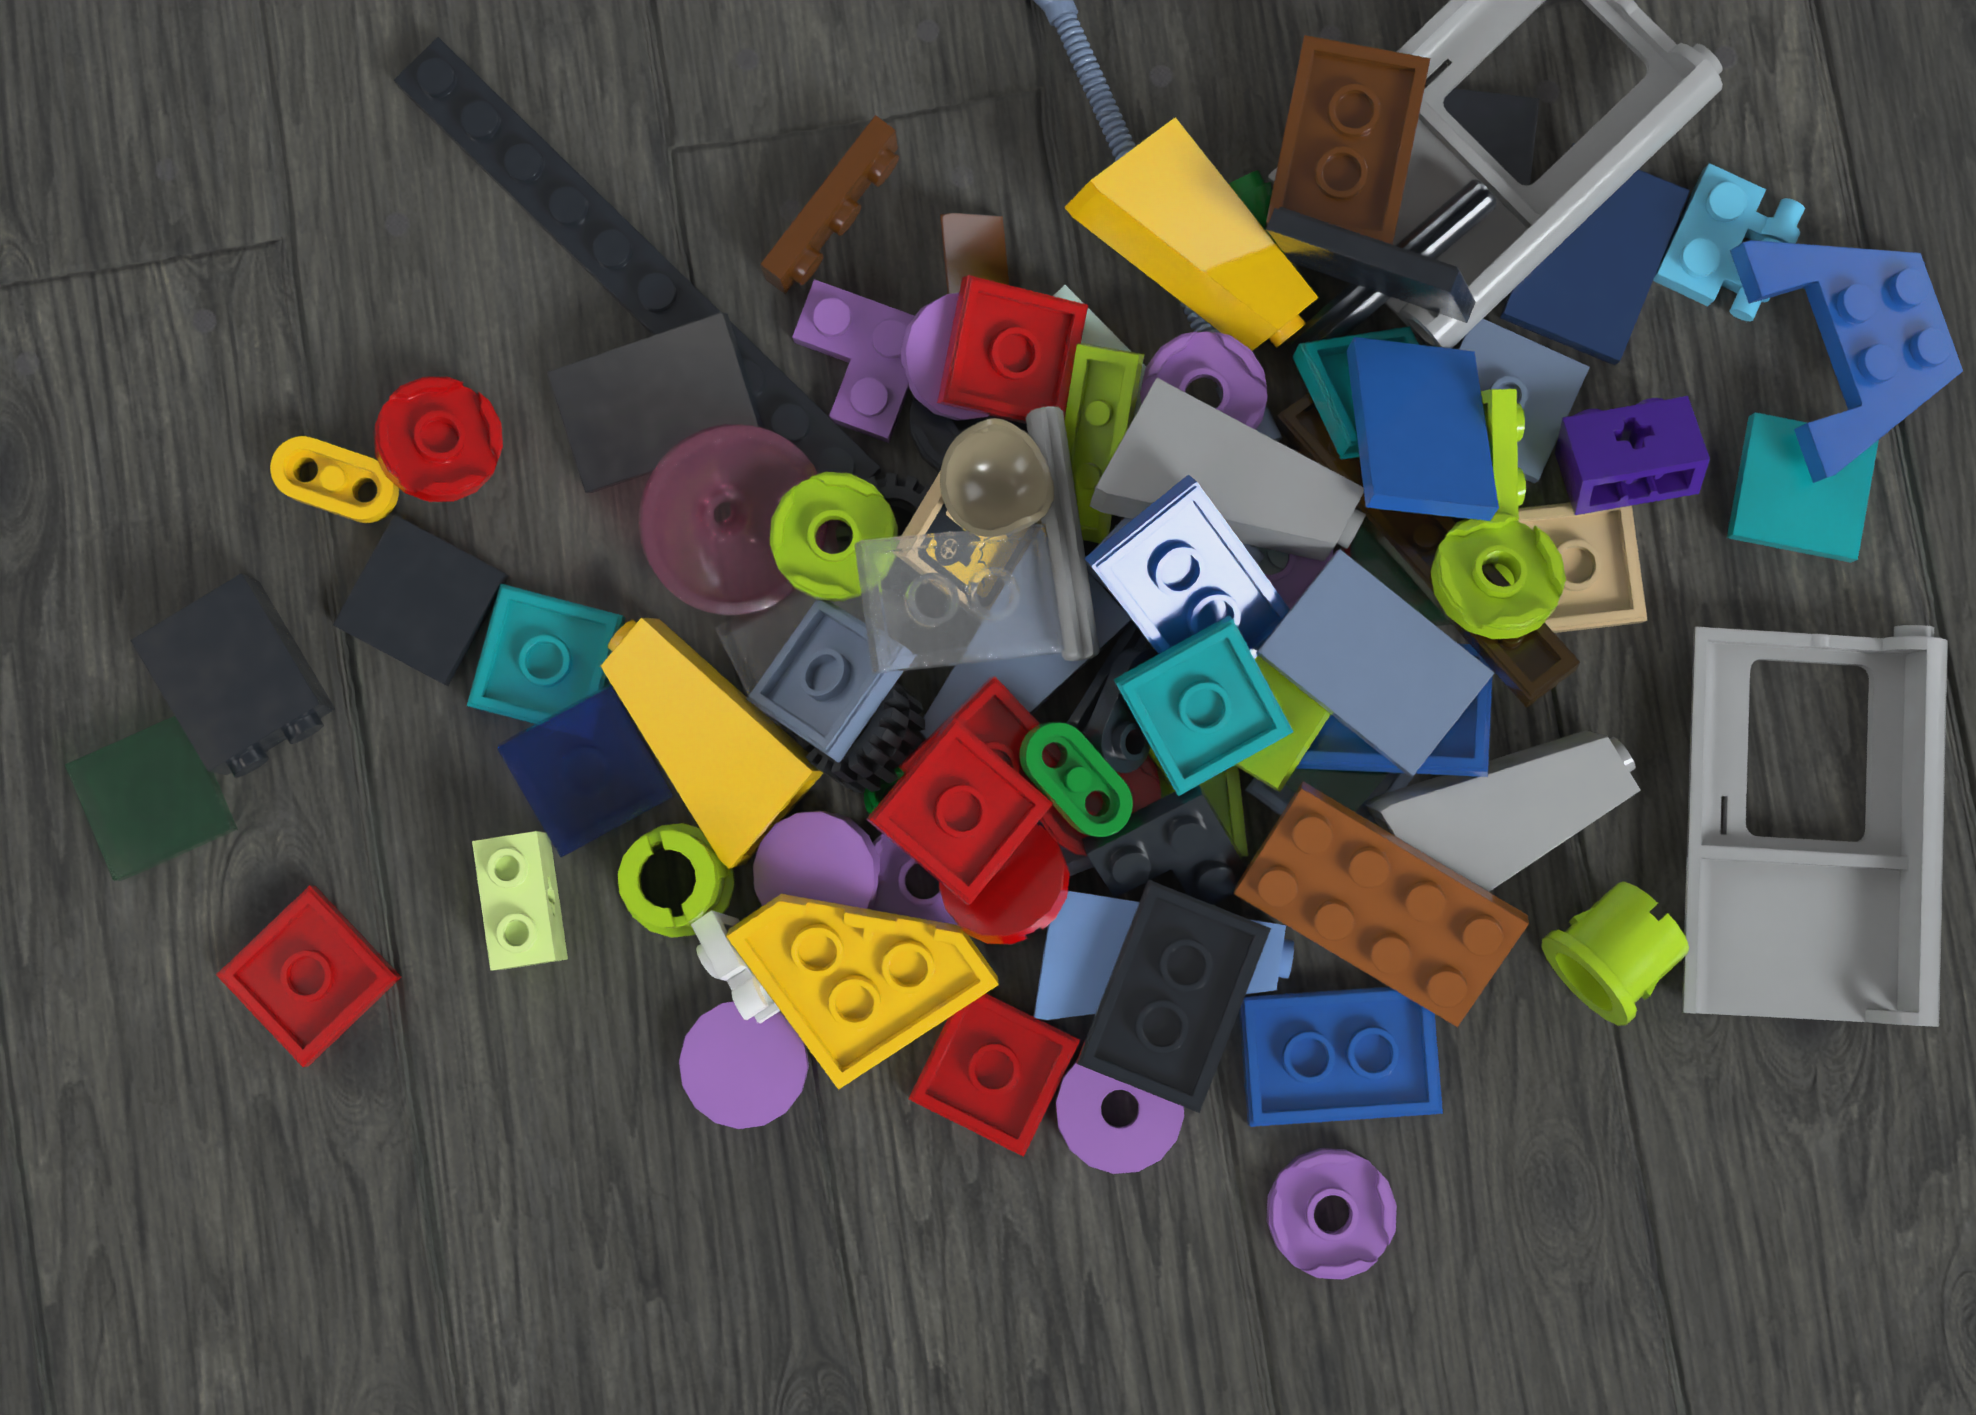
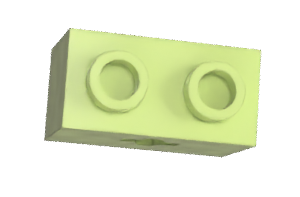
[472,831,568,971]

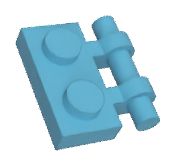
[1653,163,1805,321]

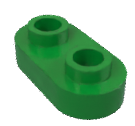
[1020,722,1133,837]

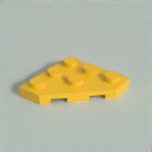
[726,894,999,1090]

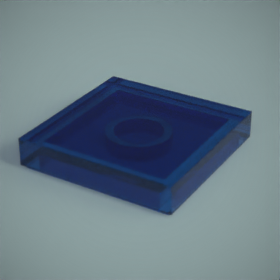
[497,683,673,857]

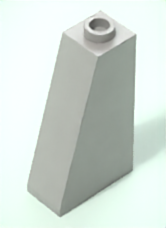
[1089,378,1366,561]
[1364,730,1641,892]

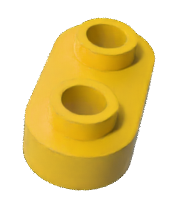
[270,436,399,523]

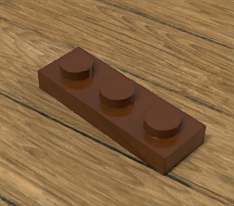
[760,115,899,295]

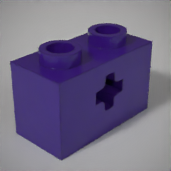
[1555,396,1710,515]

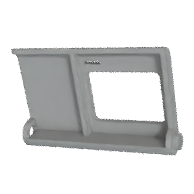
[1268,0,1723,349]
[1682,625,1948,1027]

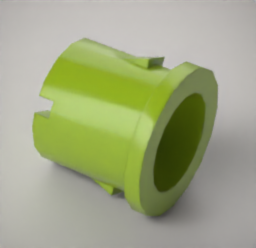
[618,823,735,938]
[1541,881,1689,1026]

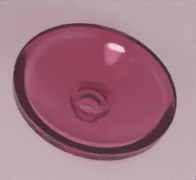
[639,423,828,615]

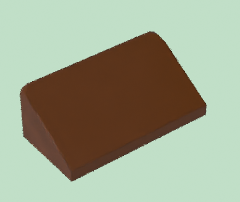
[940,213,1009,294]

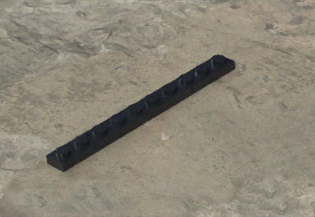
[394,37,882,481]

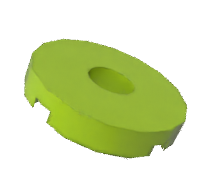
[770,472,898,602]
[1431,512,1566,639]

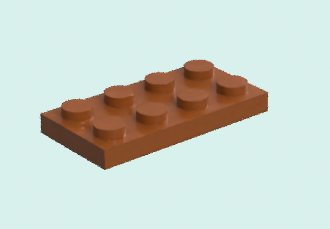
[1234,781,1529,1027]

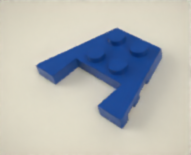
[1730,240,1963,483]

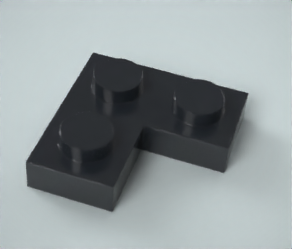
[1082,784,1248,905]

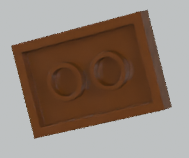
[1265,35,1431,245]

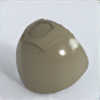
[940,418,1054,537]

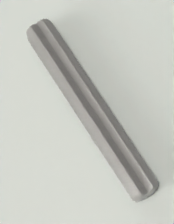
[1026,406,1100,661]

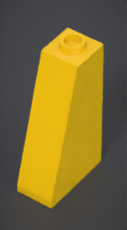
[1065,117,1319,351]
[600,618,823,869]

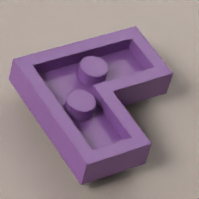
[792,279,915,443]

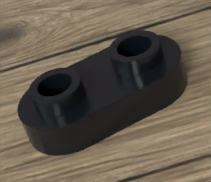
[1085,647,1158,773]

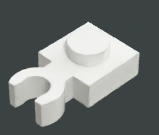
[691,910,780,1023]

